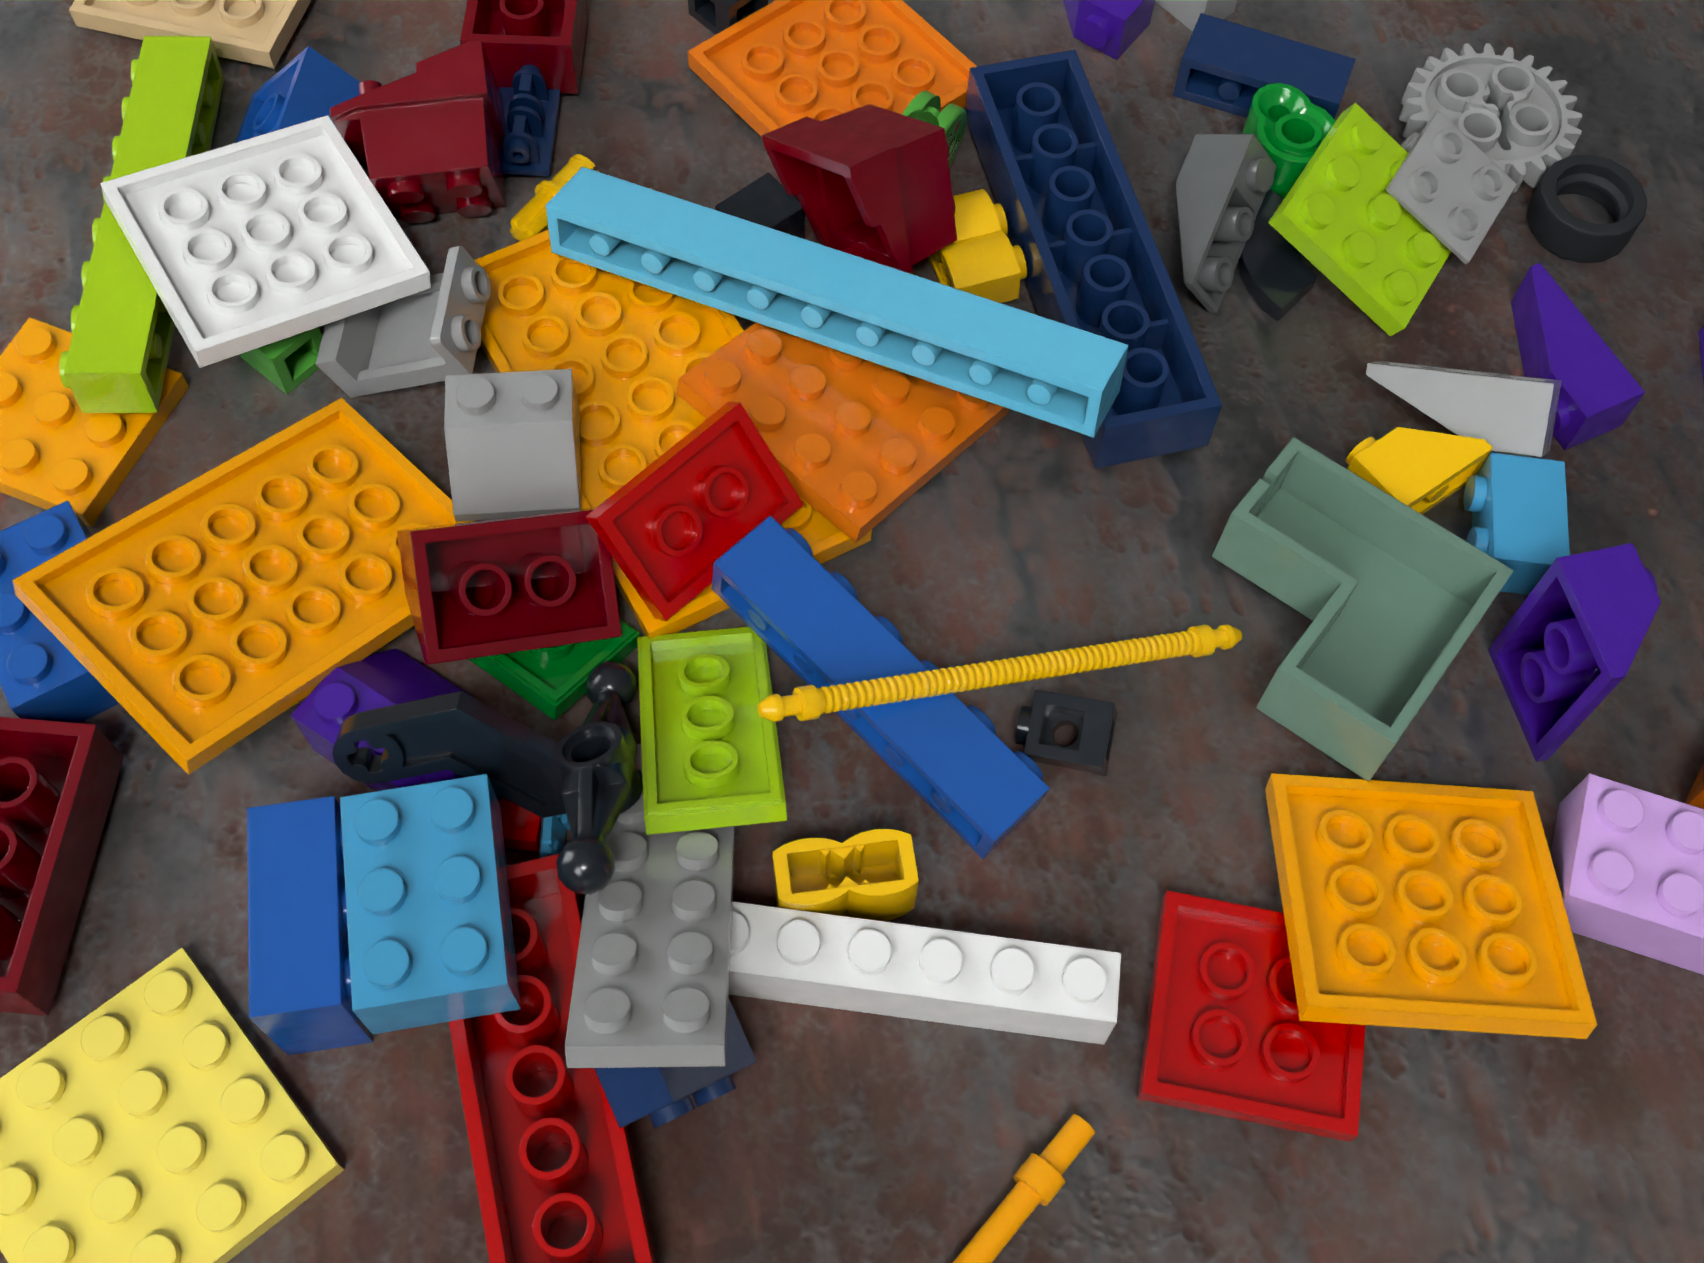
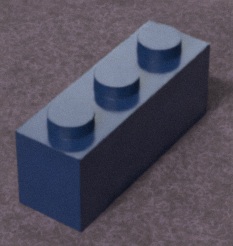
[1173,13,1356,119]

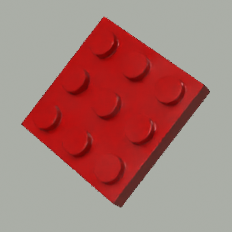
[1137,890,1366,1142]

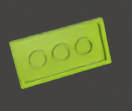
[637,627,787,835]

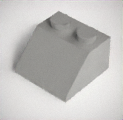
[444,369,581,522]

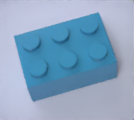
[340,774,521,1034]

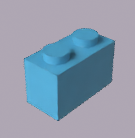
[1463,453,1570,595]

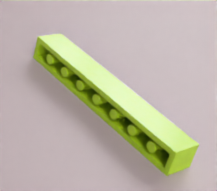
[59,36,224,413]

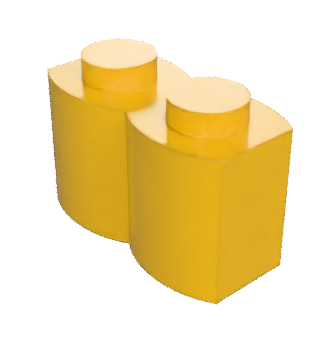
[927,189,1027,303]
[772,829,919,921]

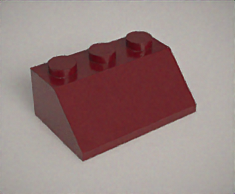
[397,508,621,665]

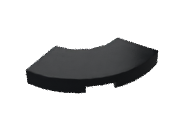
[1239,189,1317,321]

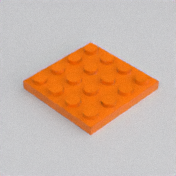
[687,0,977,138]
[676,322,1009,543]

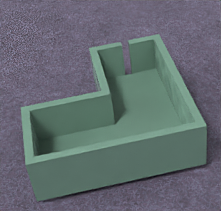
[1212,437,1514,782]

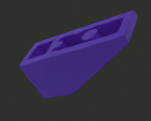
[1511,263,1645,451]

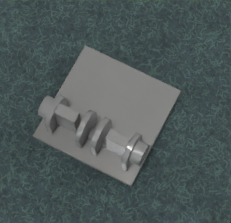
[1385,110,1517,264]

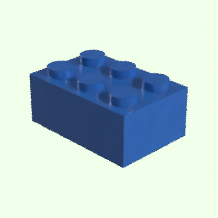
[0,501,120,723]
[247,796,373,1055]

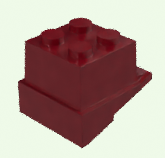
[330,40,507,223]
[762,104,957,274]

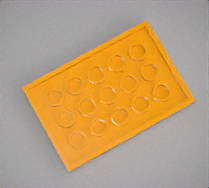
[13,397,475,775]

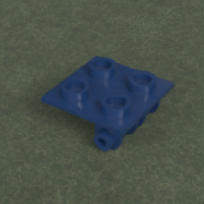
[499,65,561,176]

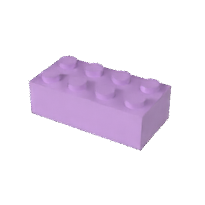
[1550,773,1704,975]

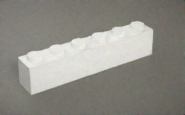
[729,902,1121,1045]

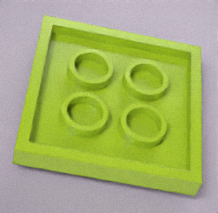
[1268,102,1451,336]

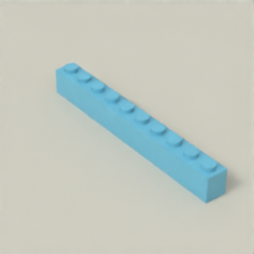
[546,167,1129,438]

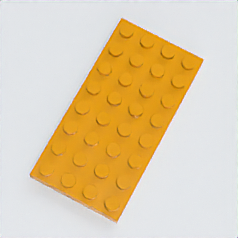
[475,188,872,639]

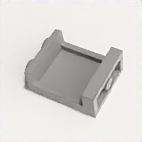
[316,246,491,398]

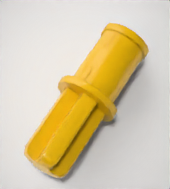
[510,154,599,241]

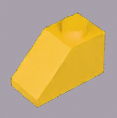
[1345,427,1493,515]

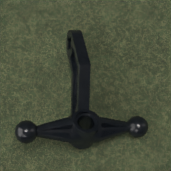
[332,661,643,895]

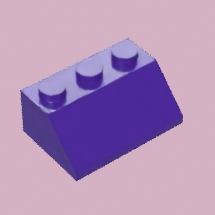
[1488,543,1661,762]
[290,648,503,802]

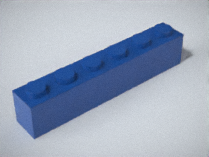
[712,516,1050,860]

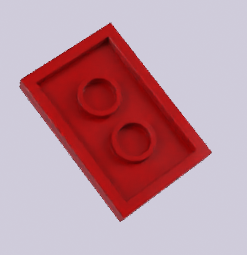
[586,402,804,621]

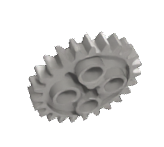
[1399,43,1582,193]

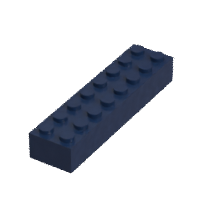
[965,50,1222,469]

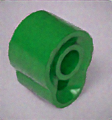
[1242,83,1336,198]

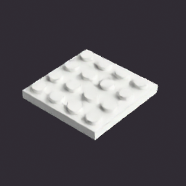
[100,115,431,368]

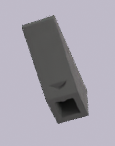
[1176,134,1277,313]

